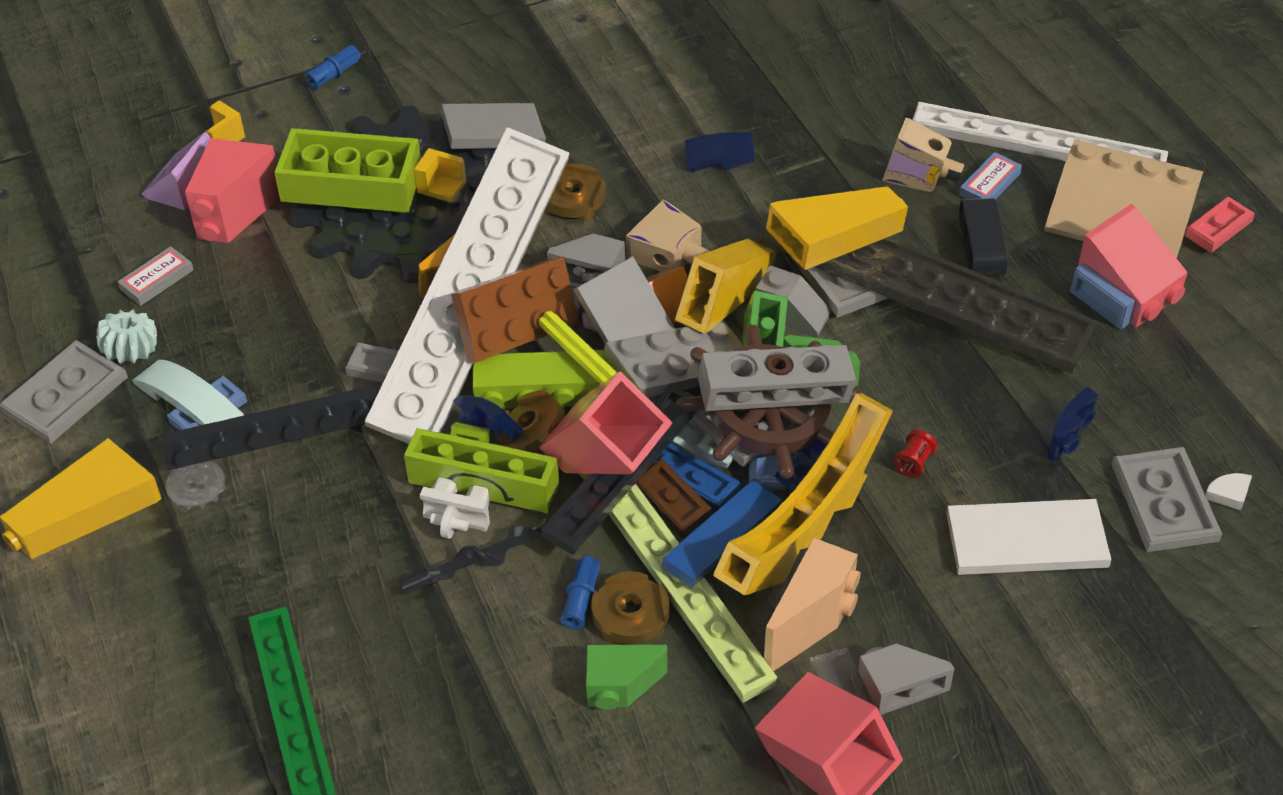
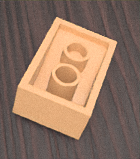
[764,538,861,671]

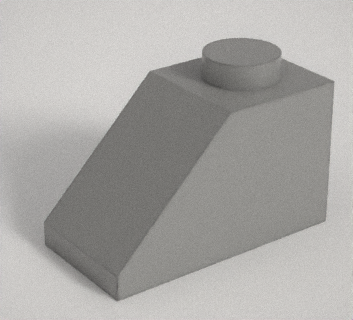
[547,234,625,284]
[756,265,831,338]
[857,643,954,715]

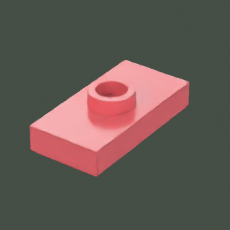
[1185,197,1255,253]

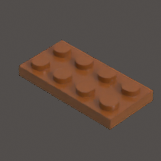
[451,257,579,363]

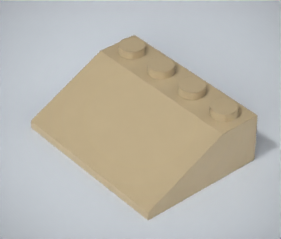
[1044,140,1203,258]

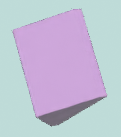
[141,132,210,210]

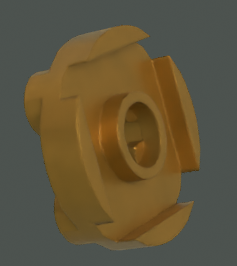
[545,164,606,220]
[495,391,565,453]
[591,571,669,645]

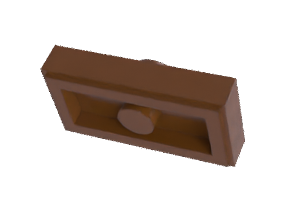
[635,458,711,536]

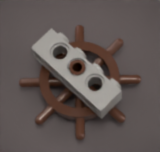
[676,324,860,479]

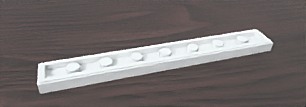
[912,102,1168,162]

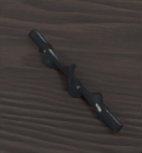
[398,519,549,595]

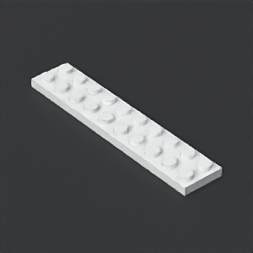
[365,127,570,444]

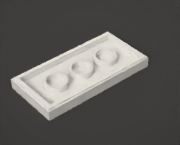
[946,499,1111,575]

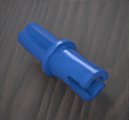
[305,45,361,90]
[560,555,600,629]

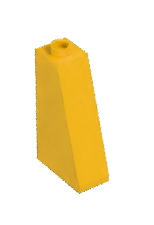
[766,186,908,270]
[675,238,777,334]
[0,438,162,559]

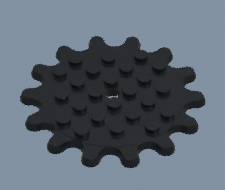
[289,105,497,283]

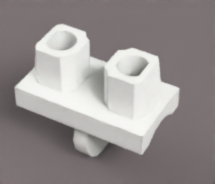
[420,477,490,539]

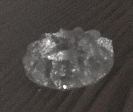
[165,461,225,511]

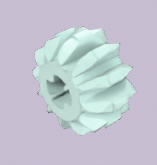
[97,309,157,364]

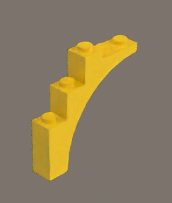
[713,393,893,596]

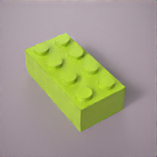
[274,128,421,213]

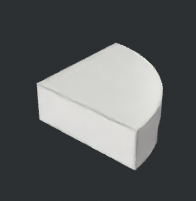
[1205,473,1252,511]

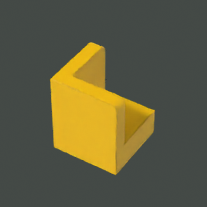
[199,100,245,141]
[414,148,466,202]

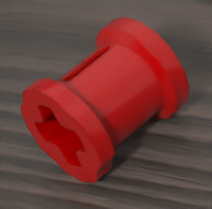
[893,429,938,478]

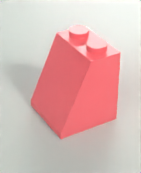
[185,138,280,243]
[1078,204,1188,328]
[539,371,672,474]
[754,672,903,795]

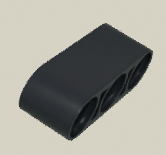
[959,198,1007,276]

